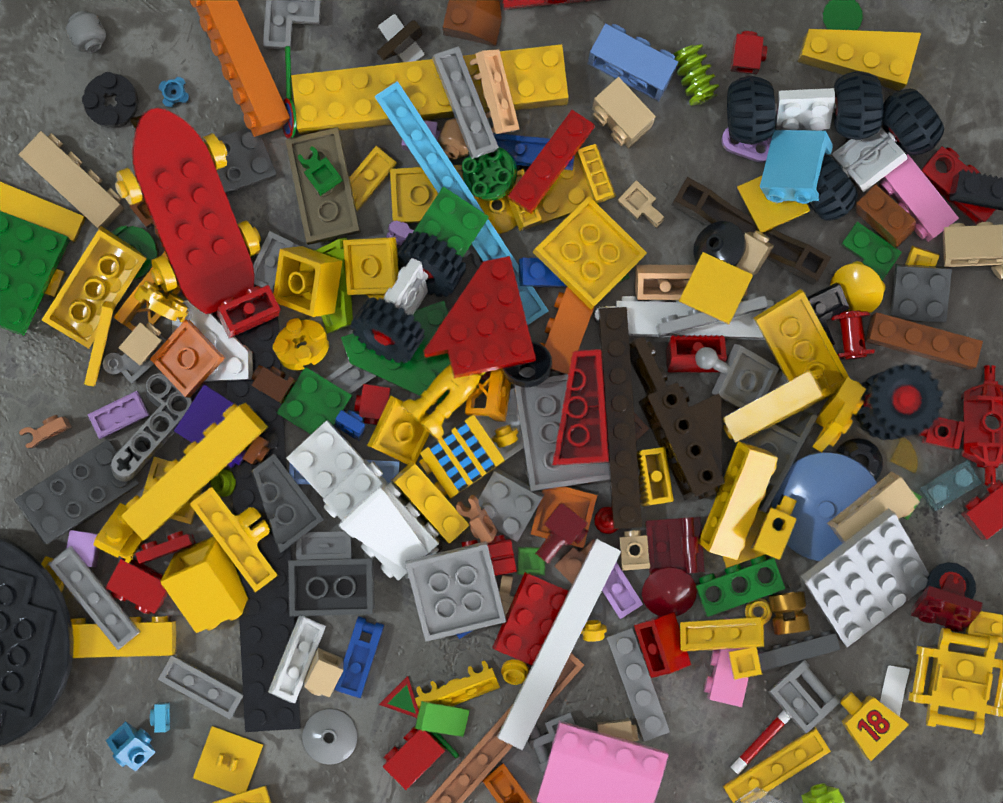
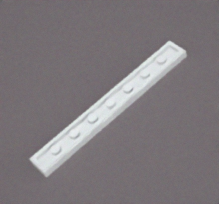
[497,539,621,750]

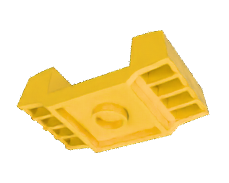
[506,144,616,231]

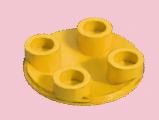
[830,261,886,313]

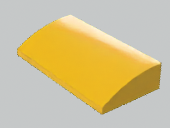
[42,226,146,349]

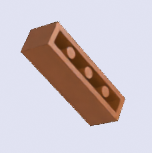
[865,312,983,370]

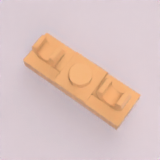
[470,49,520,134]

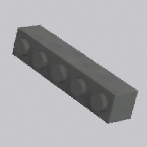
[757,630,841,671]

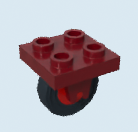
[911,562,982,632]

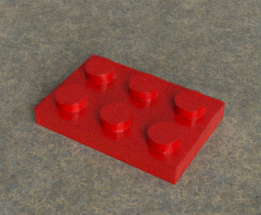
[492,572,569,665]

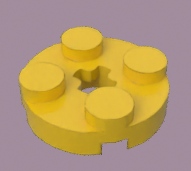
[134,281,188,322]
[273,318,329,370]

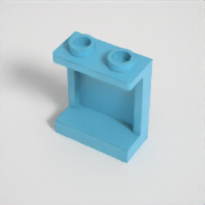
[760,130,833,204]

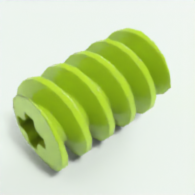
[673,44,720,106]

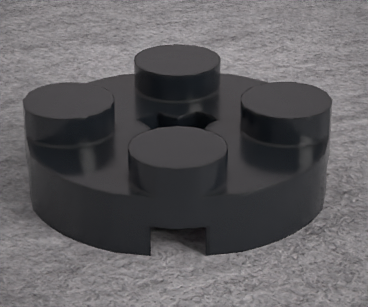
[82,72,138,128]

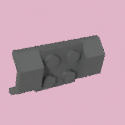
[717,391,818,513]

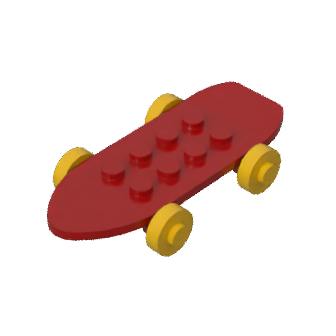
[115,108,261,314]

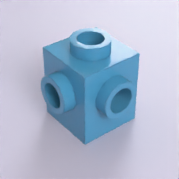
[106,721,155,771]

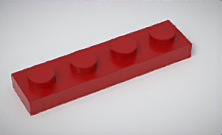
[508,110,595,214]

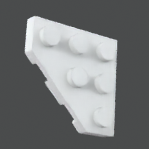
[172,300,253,382]

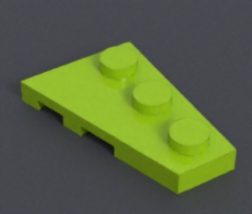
[315,238,353,334]

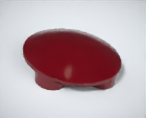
[642,567,697,617]

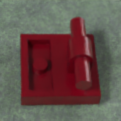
[645,517,705,573]

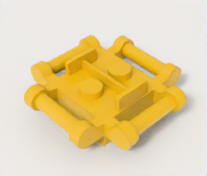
[908,628,1003,735]

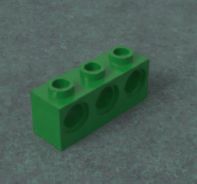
[696,554,785,617]

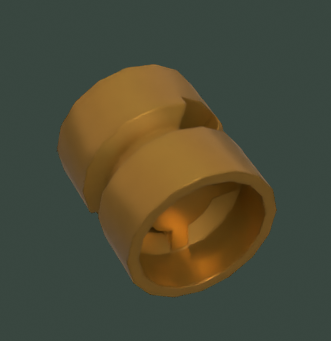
[769,591,810,635]

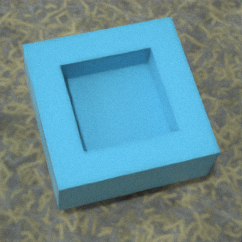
[150,702,170,732]

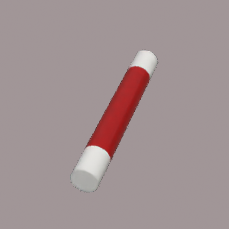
[731,710,791,774]

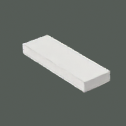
[268,616,326,703]

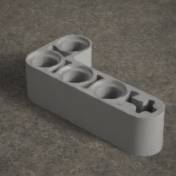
[111,374,192,482]

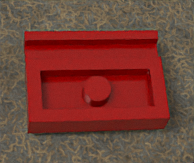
[135,531,197,564]

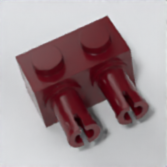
[535,502,588,563]

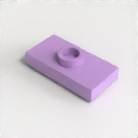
[87,391,150,439]

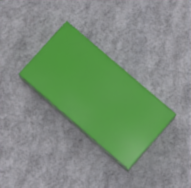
[415,701,470,737]

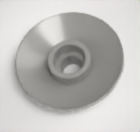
[302,709,357,764]

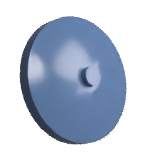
[772,452,877,561]

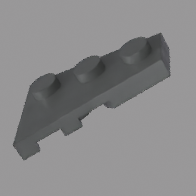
[251,454,324,553]

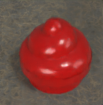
[594,507,618,534]

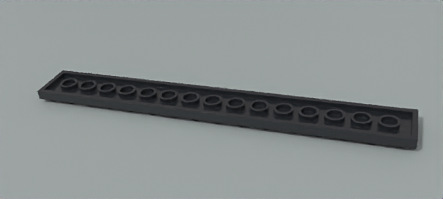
[227,316,301,732]

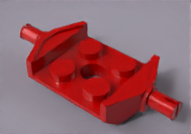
[961,365,1003,486]

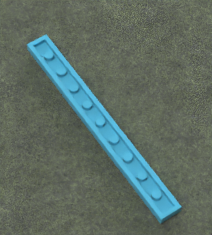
[374,81,549,325]

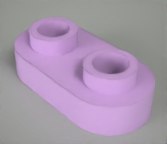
[721,128,772,162]

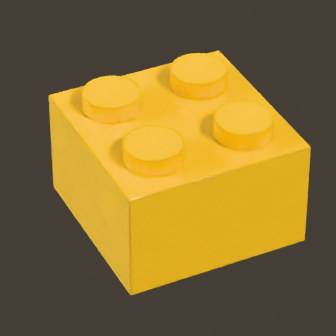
[273,246,343,317]

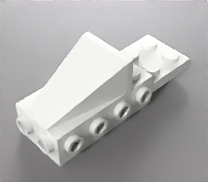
[286,420,440,581]

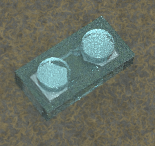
[919,460,982,512]

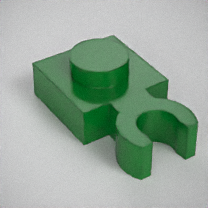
[298,146,343,196]

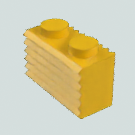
[637,447,674,506]

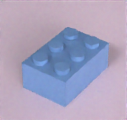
[588,23,678,102]

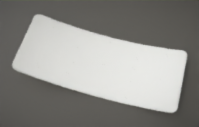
[378,14,424,62]
[880,665,910,717]

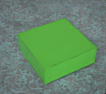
[517,547,545,576]

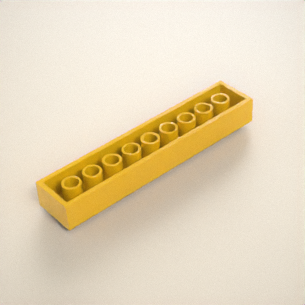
[291,44,568,135]

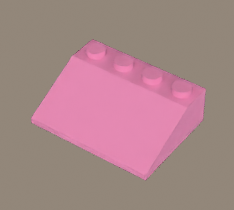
[536,720,668,803]

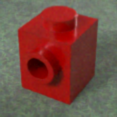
[730,31,767,75]
[354,384,392,425]

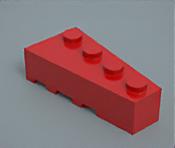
[552,349,609,466]

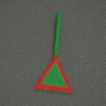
[379,676,459,758]

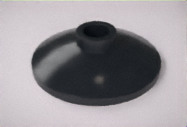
[693,221,746,266]

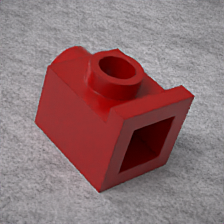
[919,417,965,450]

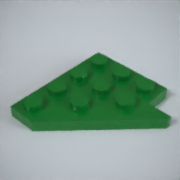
[341,300,450,405]

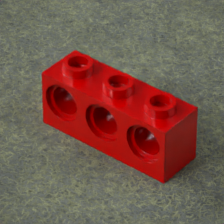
[921,146,996,225]

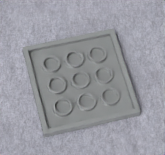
[514,374,640,491]
[800,508,929,647]

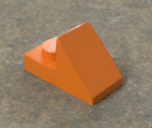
[482,763,533,803]

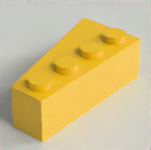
[797,29,921,91]

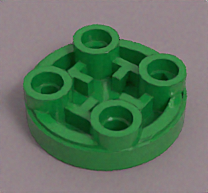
[462,147,517,201]

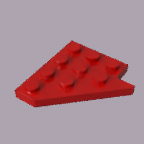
[424,256,536,379]

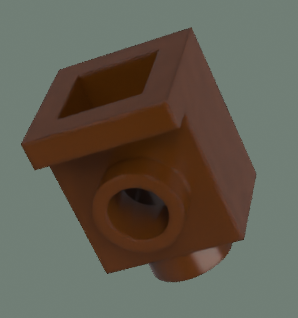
[251,365,296,404]

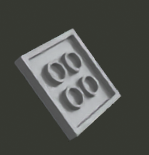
[405,541,506,642]

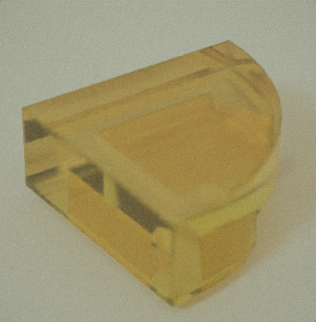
[889,437,918,473]

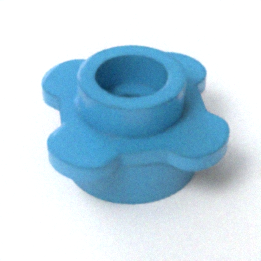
[159,77,189,107]

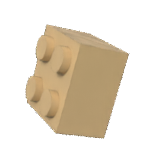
[592,76,656,149]

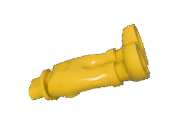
[401,365,486,440]

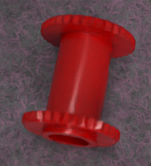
[831,310,875,360]

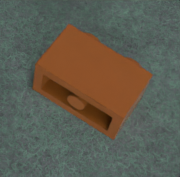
[856,184,916,248]

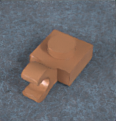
[19,415,72,448]
[456,494,498,543]
[554,539,595,585]

